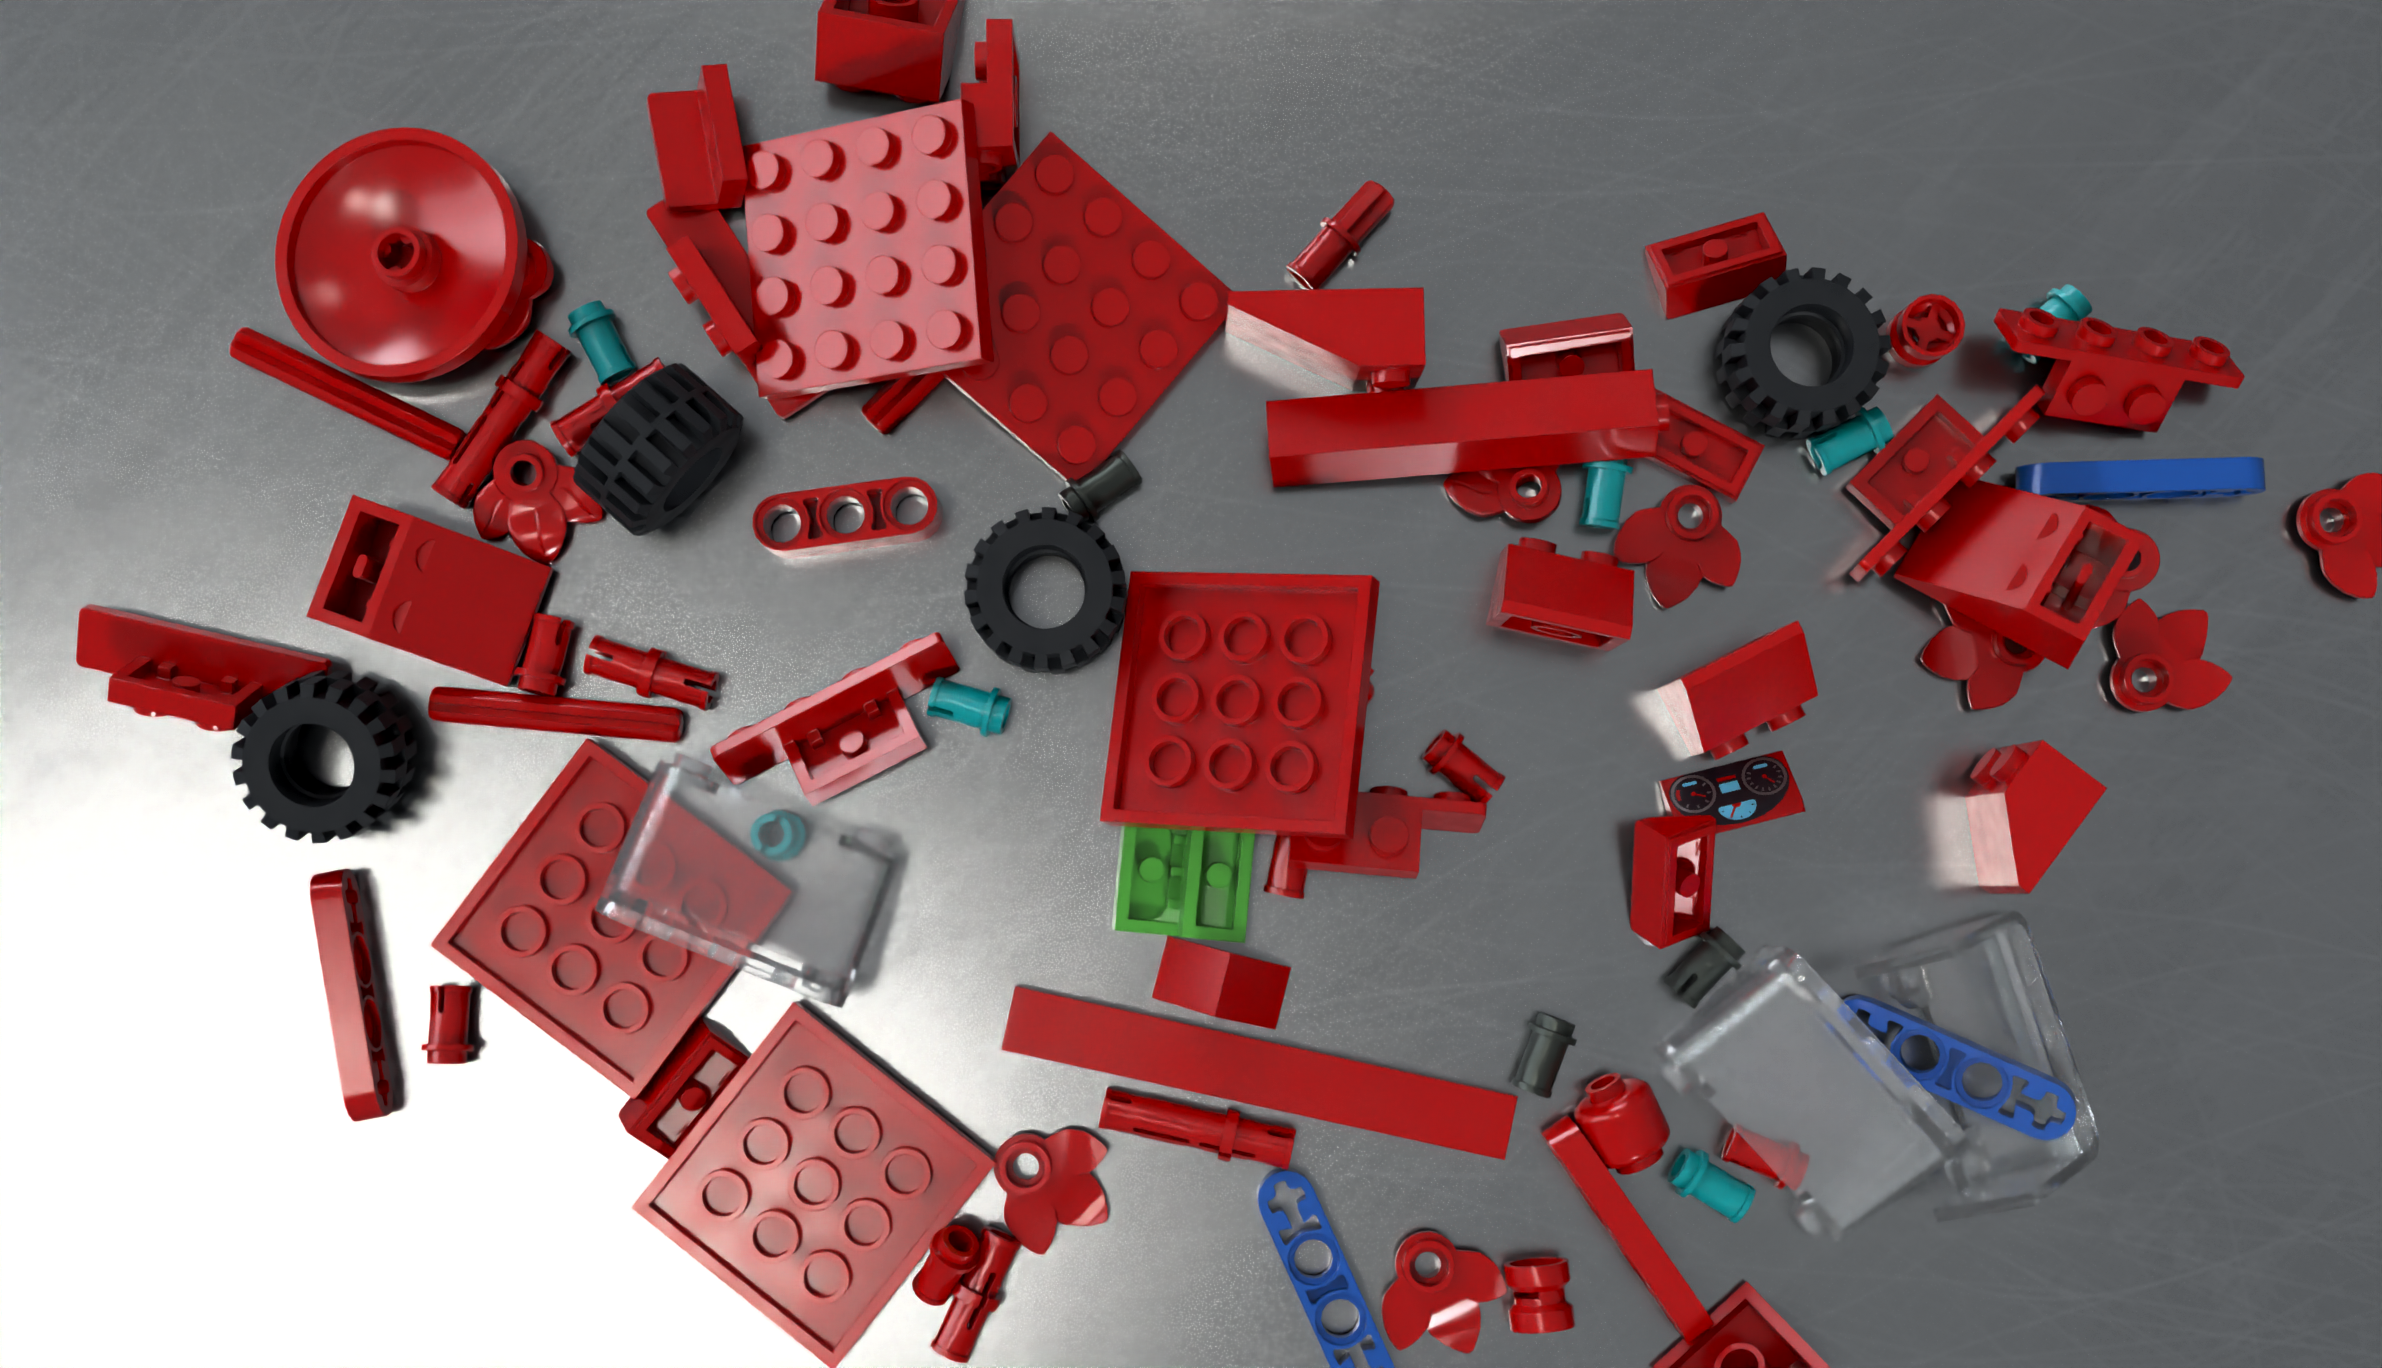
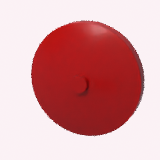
[275,127,528,383]

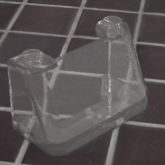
[594,752,901,1008]
[1653,945,1969,1243]

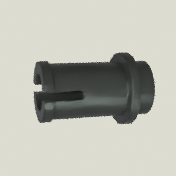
[1058,449,1142,523]
[1663,926,1746,1009]
[1511,1012,1577,1098]

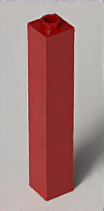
[1266,369,1669,488]

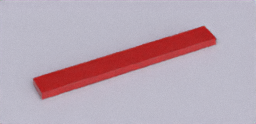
[1001,986,1518,1160]

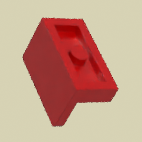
[646,64,748,213]

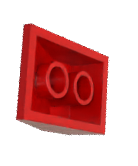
[1225,287,1426,393]

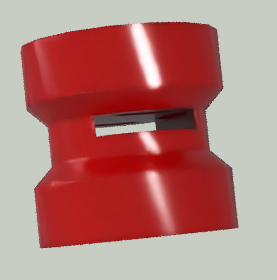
[1886,294,1965,369]
[1504,1257,1575,1334]

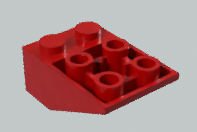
[1893,480,2146,670]
[306,495,553,687]

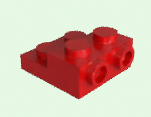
[961,19,1020,190]

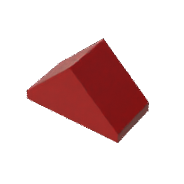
[1152,936,1291,1030]

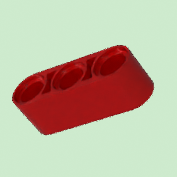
[752,477,943,559]

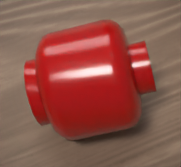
[1574,1073,1670,1175]

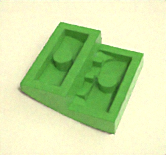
[1111,826,1255,943]

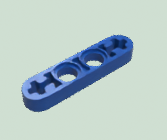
[2015,457,2266,501]
[1828,994,2077,1141]
[1257,1168,1395,1368]

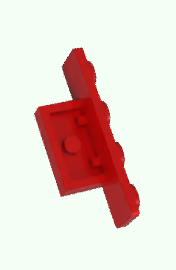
[647,200,830,419]
[1993,307,2245,433]
[1845,384,2046,582]
[76,604,333,732]
[710,632,960,806]
[1287,786,1487,879]

